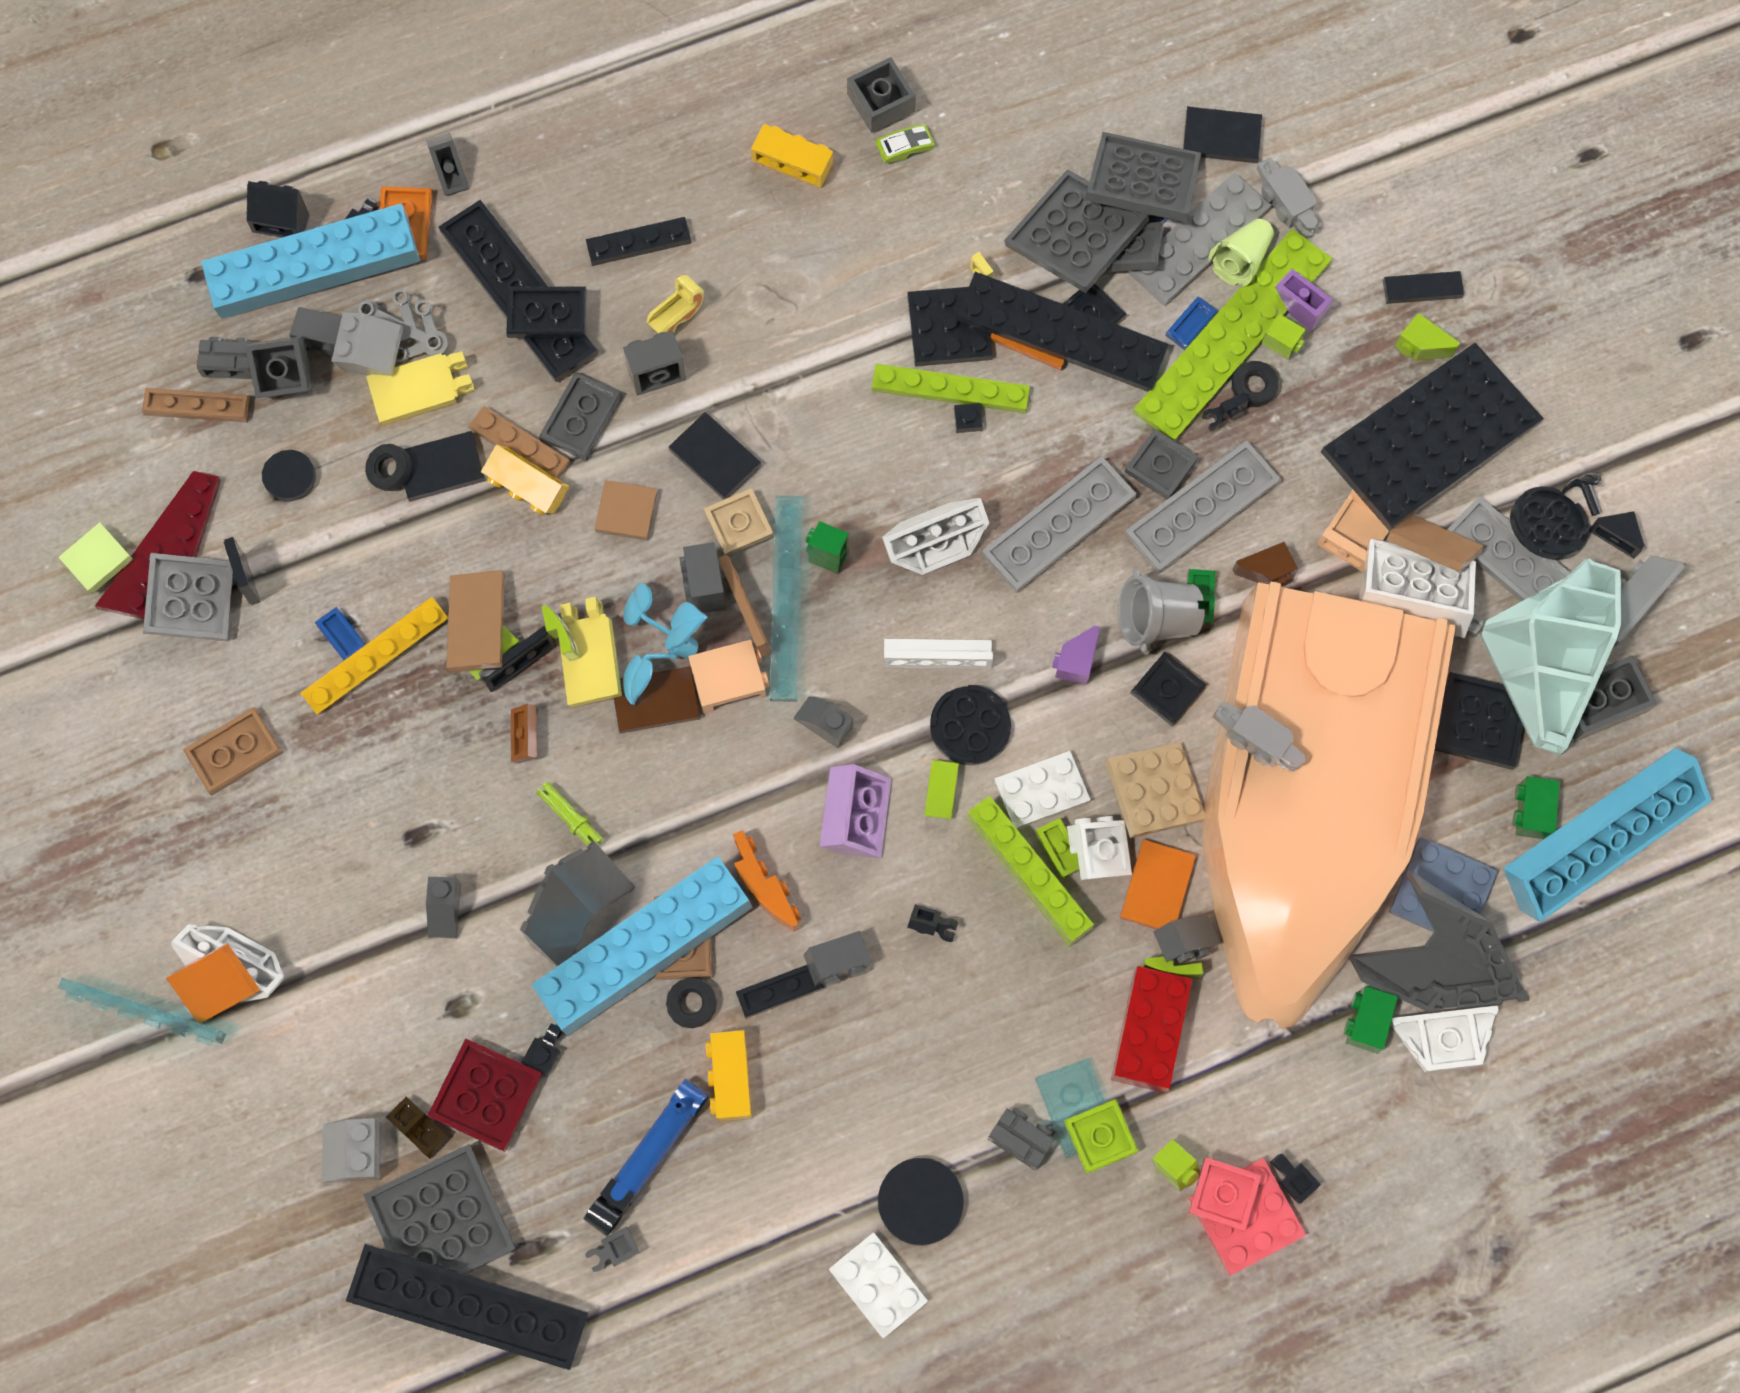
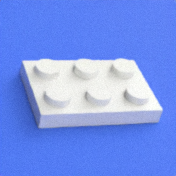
[994,751,1090,829]
[829,1232,928,1339]

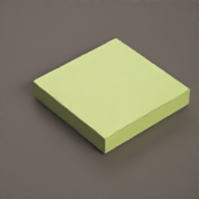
[59,522,133,594]

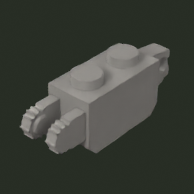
[1256,157,1318,238]
[1213,702,1306,772]

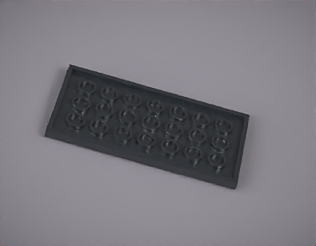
[1320,343,1544,531]

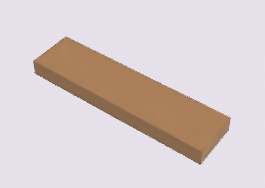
[141,388,251,423]
[718,555,772,657]

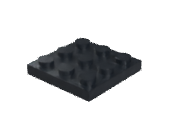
[907,287,992,367]
[1434,672,1523,770]

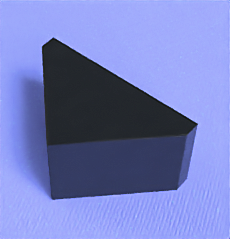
[1589,511,1644,559]

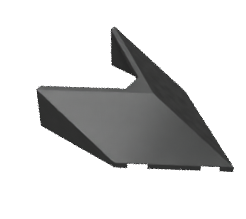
[520,842,635,967]
[1349,870,1529,1013]

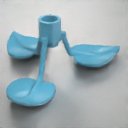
[623,583,707,705]

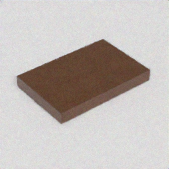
[614,666,700,734]

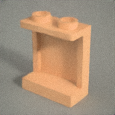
[1317,489,1389,572]
[688,640,769,714]

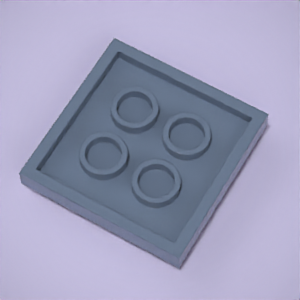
[1389,837,1498,932]

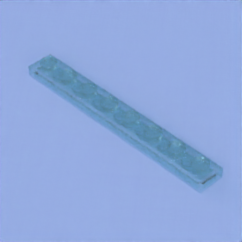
[770,496,802,702]

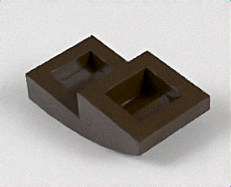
[386,1096,450,1159]

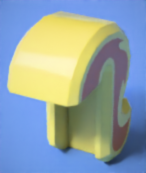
[647,275,704,333]

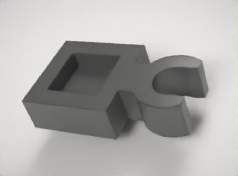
[585,1226,640,1272]

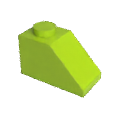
[1395,313,1460,361]

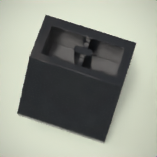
[246,181,309,238]

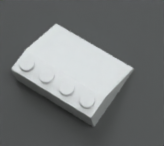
[1359,539,1476,638]

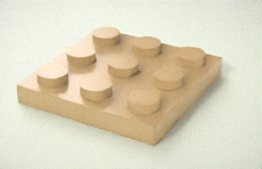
[1105,743,1205,838]

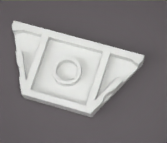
[1390,1006,1498,1072]

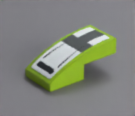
[875,124,935,163]
[541,605,580,661]

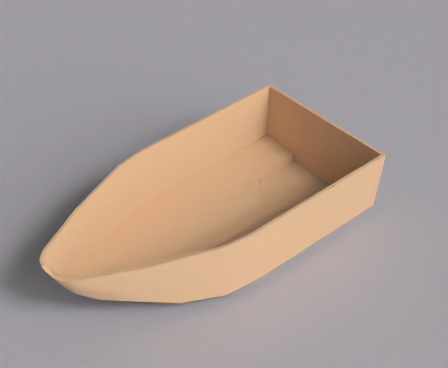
[1202,582,1456,1028]

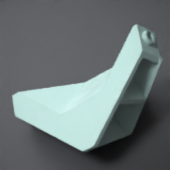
[1481,559,1621,755]

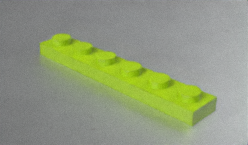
[872,364,1030,414]

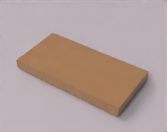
[446,570,505,673]

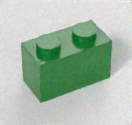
[806,521,849,574]
[1512,776,1560,839]
[1343,986,1398,1054]

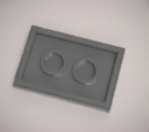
[539,372,622,461]

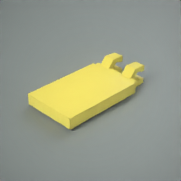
[366,351,475,426]
[560,597,622,708]

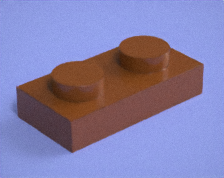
[511,703,537,764]

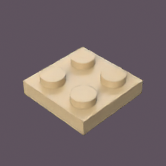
[703,488,774,556]

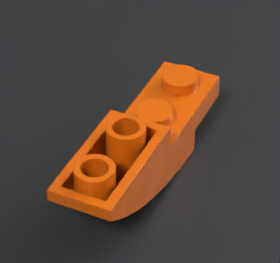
[733,830,802,932]

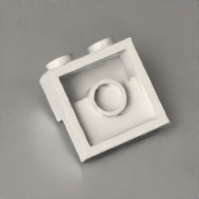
[1067,816,1132,880]

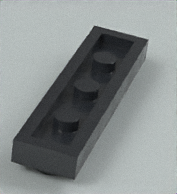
[585,217,692,266]

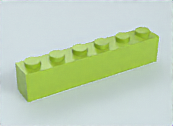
[966,795,1094,948]

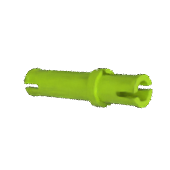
[536,782,604,846]

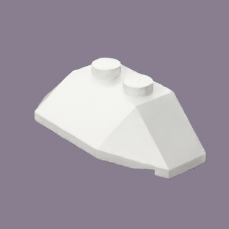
[882,498,989,575]
[171,924,284,1002]

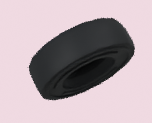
[1231,361,1278,407]
[365,444,412,491]
[666,977,717,1029]

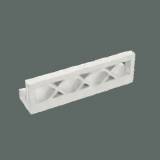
[884,639,993,669]

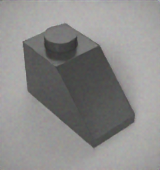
[426,133,469,195]
[794,696,853,748]
[426,876,461,939]

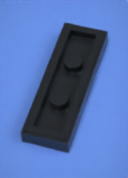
[1383,271,1464,304]
[478,626,556,692]
[736,965,824,1019]

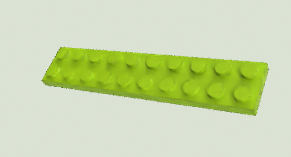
[1133,229,1333,441]

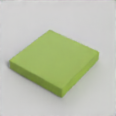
[1063,1099,1139,1175]

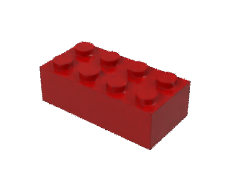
[1111,966,1192,1093]

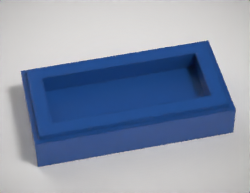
[1165,296,1218,350]
[315,607,365,661]

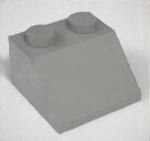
[331,312,404,376]
[322,1118,381,1183]

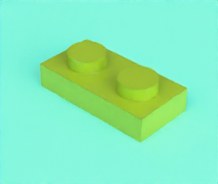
[1035,818,1080,880]

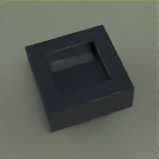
[954,403,983,433]

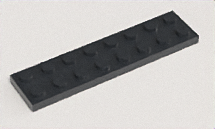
[438,199,598,382]
[956,271,1169,392]
[346,1243,589,1370]

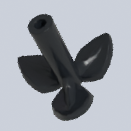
[1561,472,1602,516]

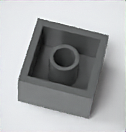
[847,57,916,133]
[623,331,686,396]
[245,336,314,398]
[679,542,726,613]

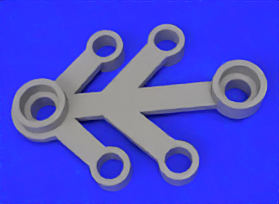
[358,289,448,364]

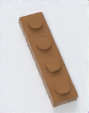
[468,406,570,479]

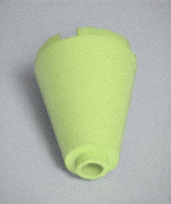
[1209,219,1274,286]

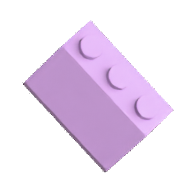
[820,764,891,858]

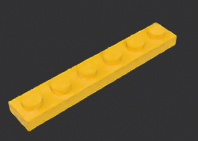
[300,596,448,715]

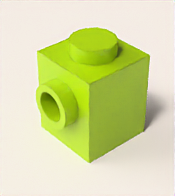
[1262,314,1306,360]
[1152,1139,1201,1192]

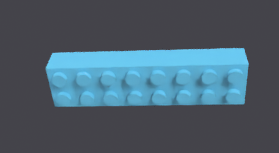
[201,203,420,319]
[1503,748,1712,922]
[531,856,753,1036]

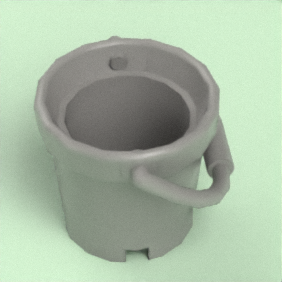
[1118,569,1204,655]

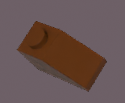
[1233,541,1298,587]

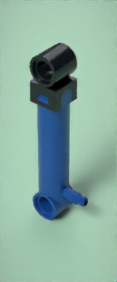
[583,1079,709,1237]

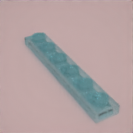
[58,977,226,1046]

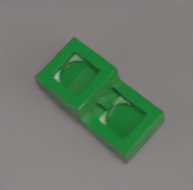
[1187,569,1216,623]

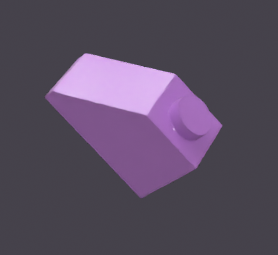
[1275,269,1333,331]
[1052,626,1100,685]

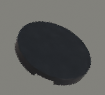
[1510,486,1589,560]
[930,685,1011,765]
[878,1158,964,1246]

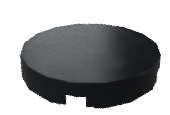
[262,450,316,502]

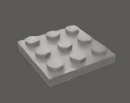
[143,553,233,641]

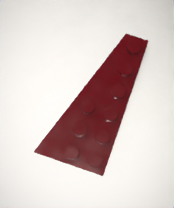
[95,471,221,619]

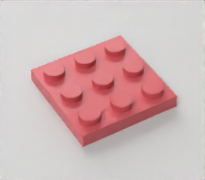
[1188,1158,1306,1276]

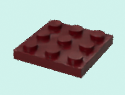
[427,1038,543,1152]

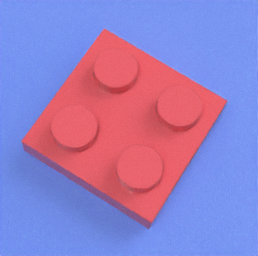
[1188,1157,1261,1232]

